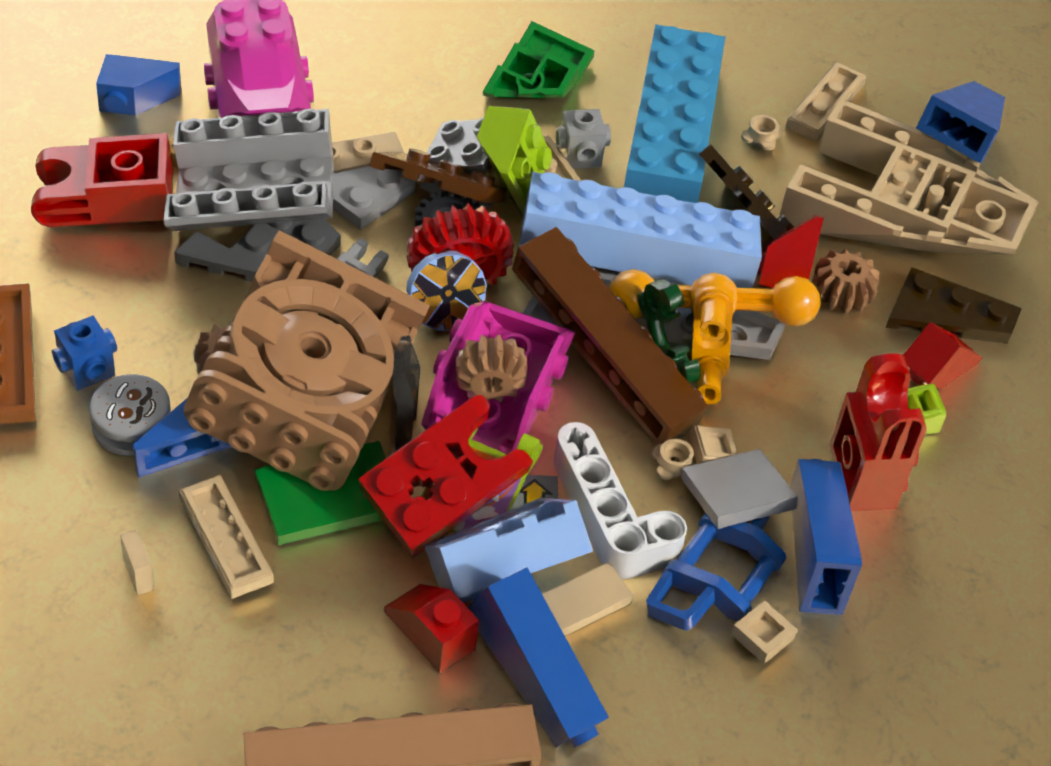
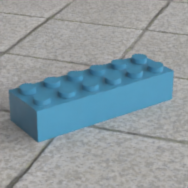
[624,24,725,203]

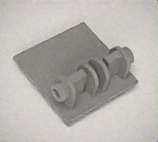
[427,117,492,176]

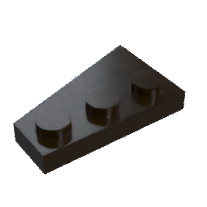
[699,144,794,239]
[885,267,1022,344]

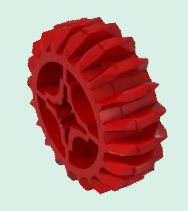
[406,204,514,285]

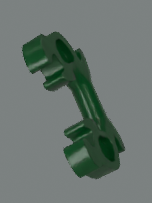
[637,279,700,384]

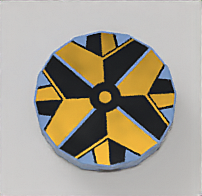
[406,251,487,331]

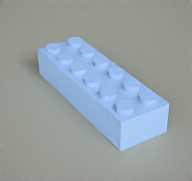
[519,172,762,288]

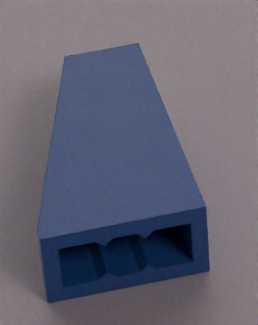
[916,81,1005,163]
[790,459,862,615]
[467,567,609,748]

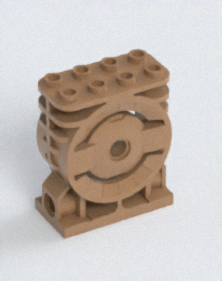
[183,230,430,491]

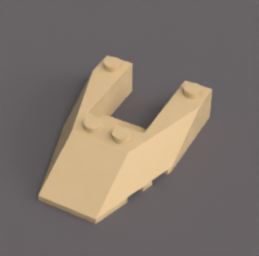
[779,99,1038,255]

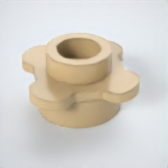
[741,115,783,150]
[652,439,695,480]

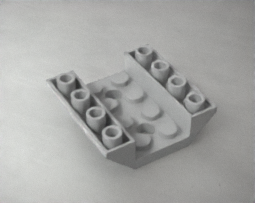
[163,109,334,231]

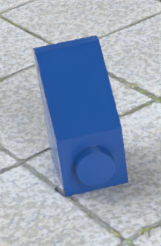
[96,54,182,116]

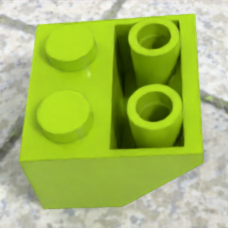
[477,106,552,215]

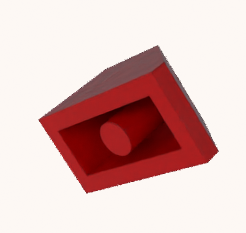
[757,214,824,288]
[903,322,983,389]
[384,584,479,674]

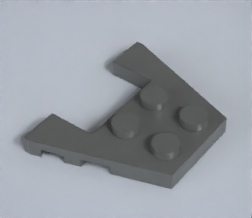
[174,219,341,282]

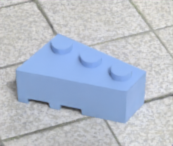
[424,498,593,602]

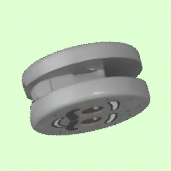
[89,374,171,456]

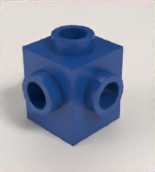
[52,315,117,391]

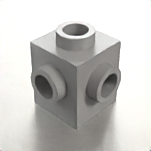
[555,109,611,169]

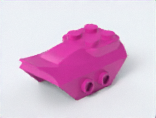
[204,0,314,118]
[421,301,576,454]

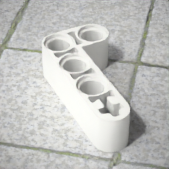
[553,422,687,579]

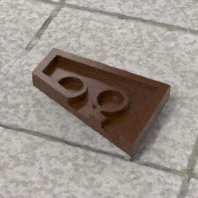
[369,148,507,203]

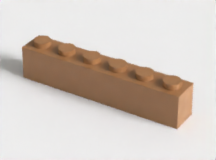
[243,703,541,766]

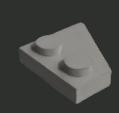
[333,166,415,230]

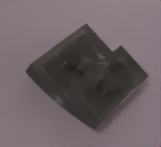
[389,335,420,454]

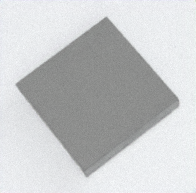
[682,449,798,529]

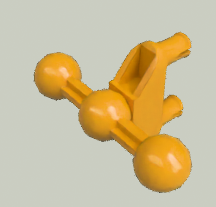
[609,269,821,405]

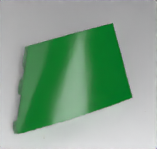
[483,21,594,98]

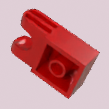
[31,133,174,227]
[829,353,927,511]
[358,395,533,559]

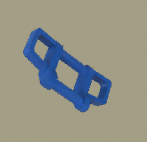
[646,512,786,631]

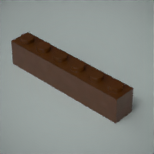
[512,227,708,445]

